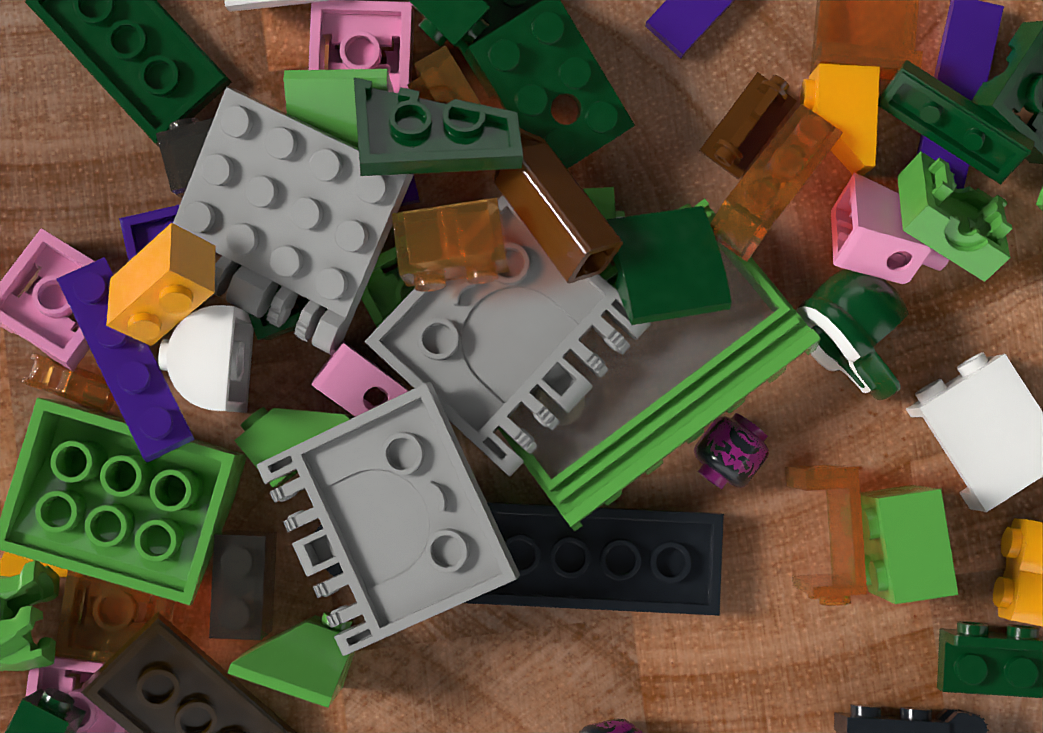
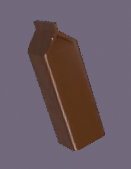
[493,127,623,284]

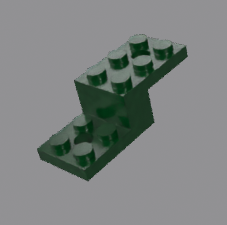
[457,0,635,169]

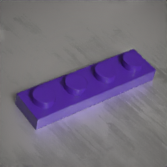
[56,257,195,463]

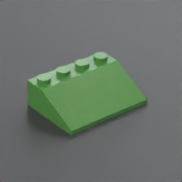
[0,398,247,605]

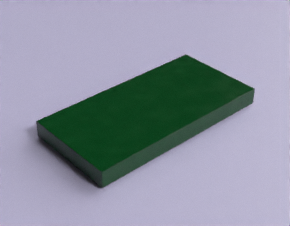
[25,0,232,147]

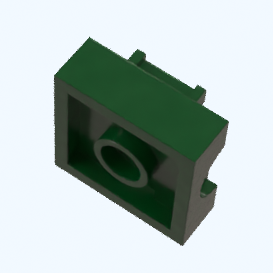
[971,21,1043,164]

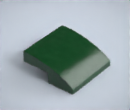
[606,206,732,325]

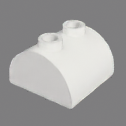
[159,305,254,413]

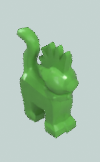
[0,560,60,672]

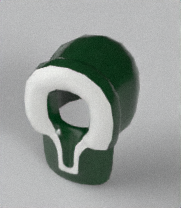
[796,269,909,400]

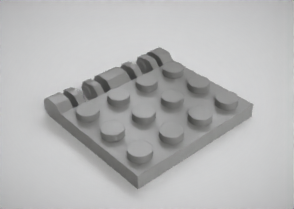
[173,87,414,355]
[364,195,651,477]
[256,382,520,656]

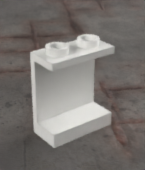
[906,352,1043,512]

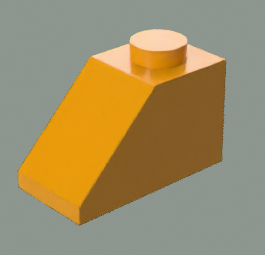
[800,63,880,176]

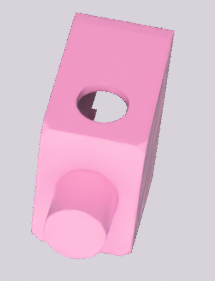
[831,173,949,284]
[312,340,409,417]

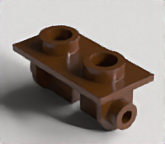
[699,72,797,180]

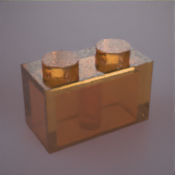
[392,197,510,292]

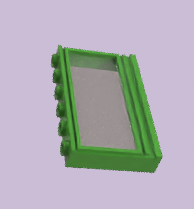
[498,198,821,531]

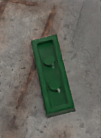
[878,60,1035,185]

